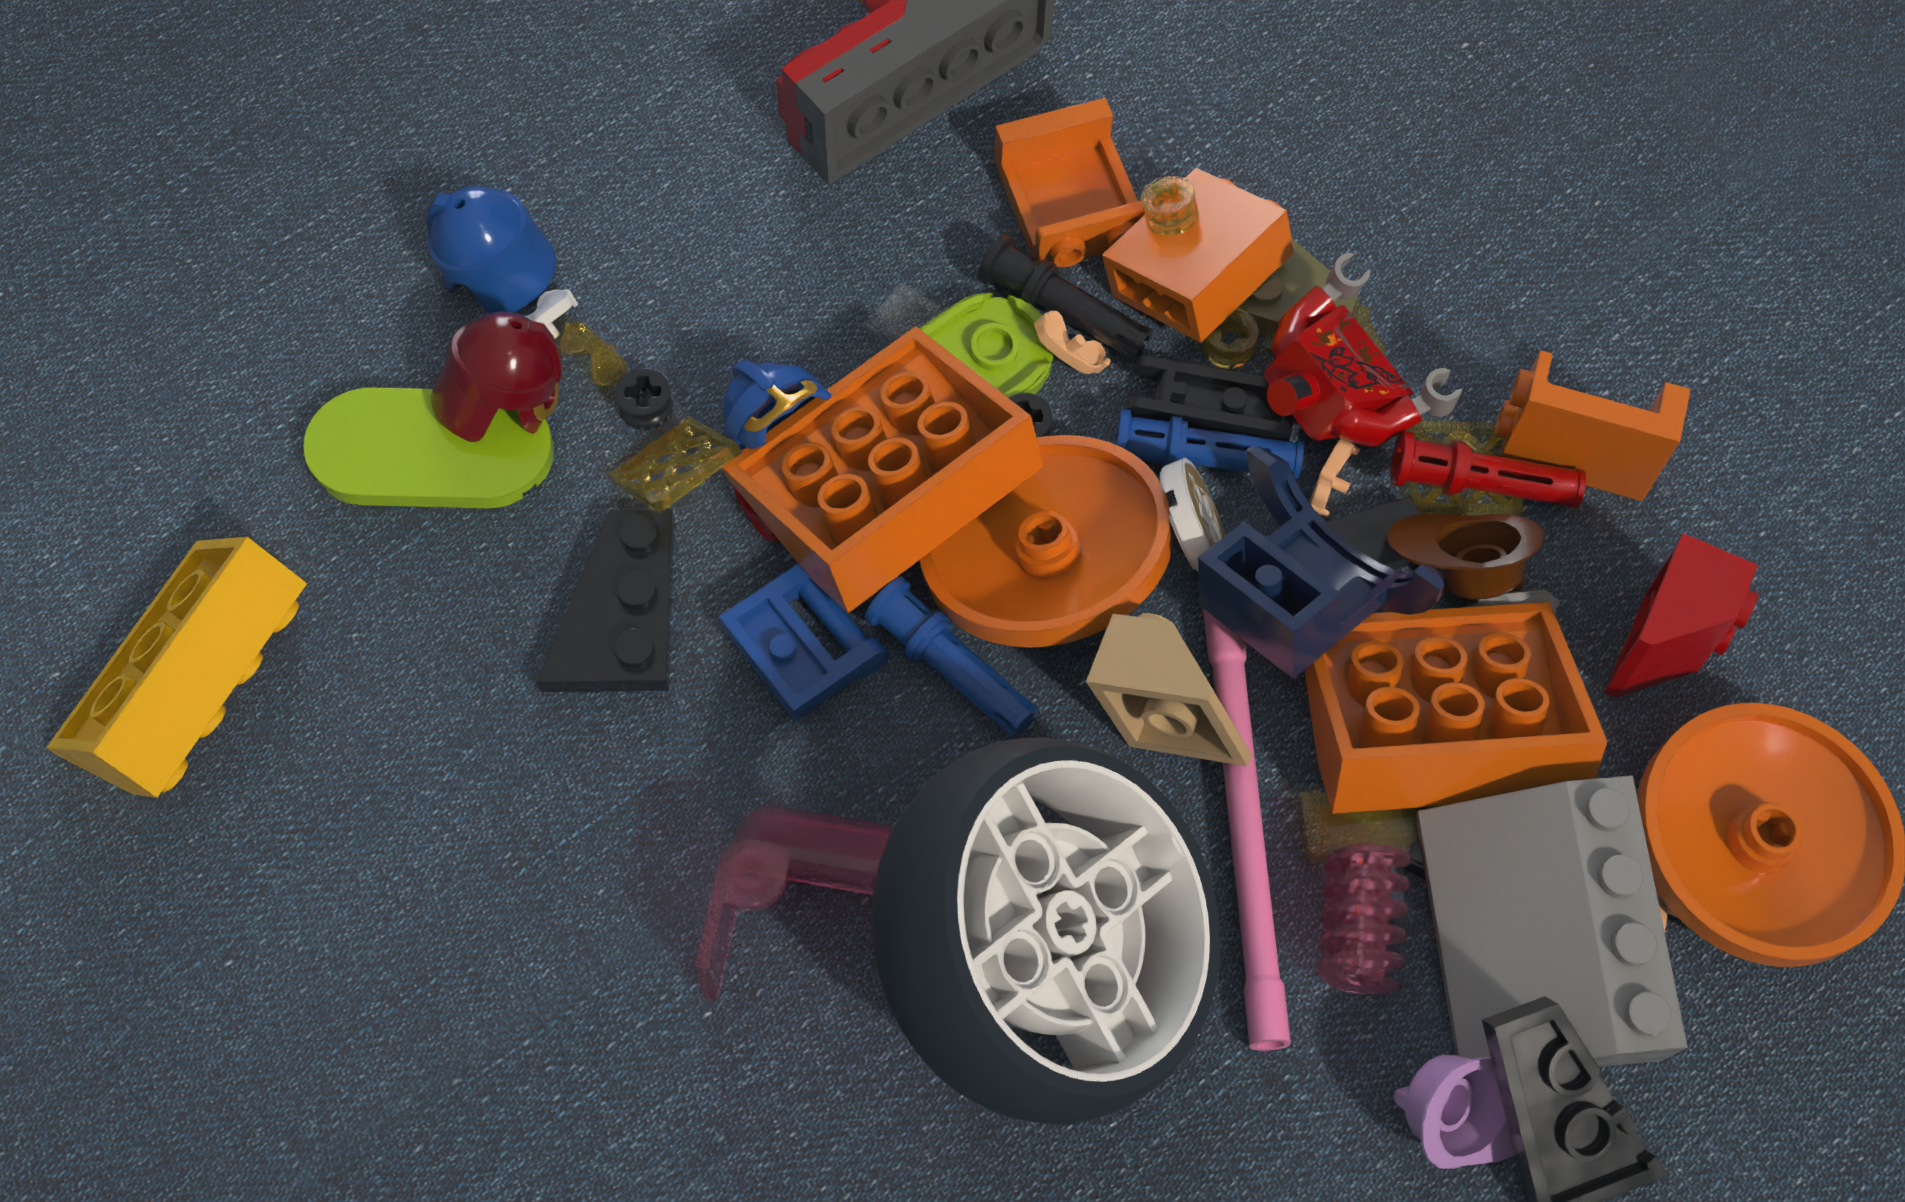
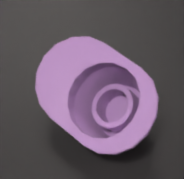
[1394,1055,1515,1169]

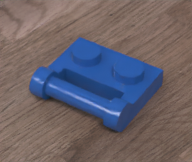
[719,564,888,721]

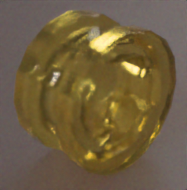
[1141,176,1199,236]
[1202,308,1259,369]

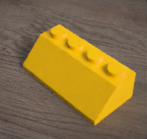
[46,537,307,798]

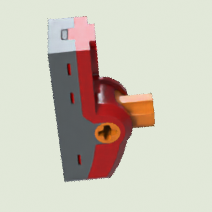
[776,0,1054,185]

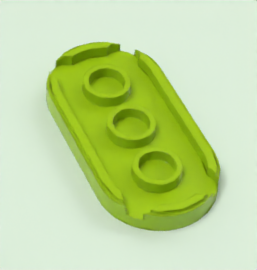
[919,293,1053,398]
[303,387,554,509]

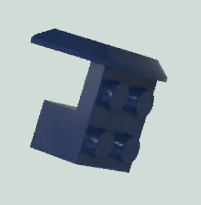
[1198,446,1444,679]

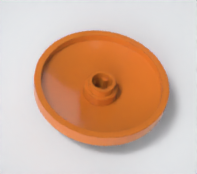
[920,435,1174,648]
[1637,703,1905,967]

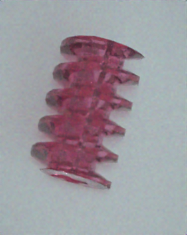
[1317,843,1411,994]

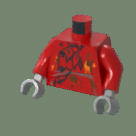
[1264,253,1462,447]

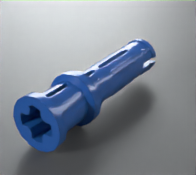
[1115,409,1304,481]
[865,577,1039,739]

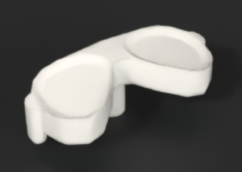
[525,289,578,339]

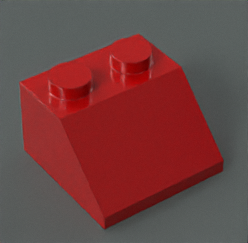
[1604,533,1759,698]

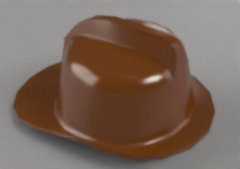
[1386,514,1544,599]

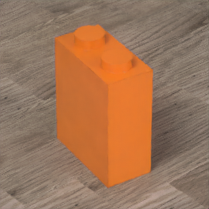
[1102,168,1294,342]

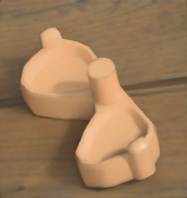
[1034,311,1111,374]
[1309,439,1360,518]

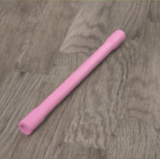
[1203,609,1291,1051]

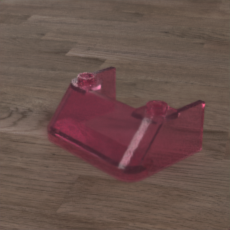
[695,805,894,1001]

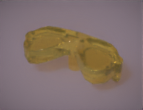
[560,322,628,387]

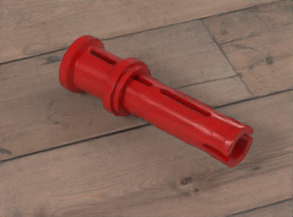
[1390,431,1586,509]

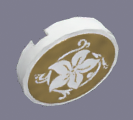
[1160,457,1226,571]

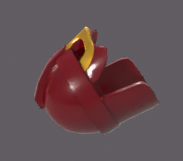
[431,312,562,442]

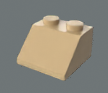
[1086,613,1252,767]

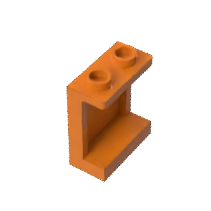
[994,98,1151,267]
[1494,350,1691,501]

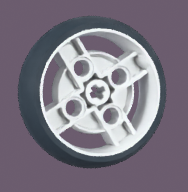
[872,737,1220,1124]

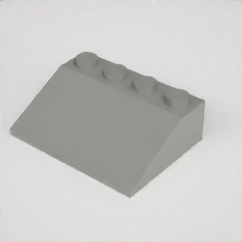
[1415,775,1688,1067]

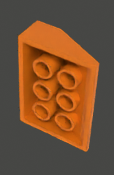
[721,326,1044,613]
[1304,602,1607,814]

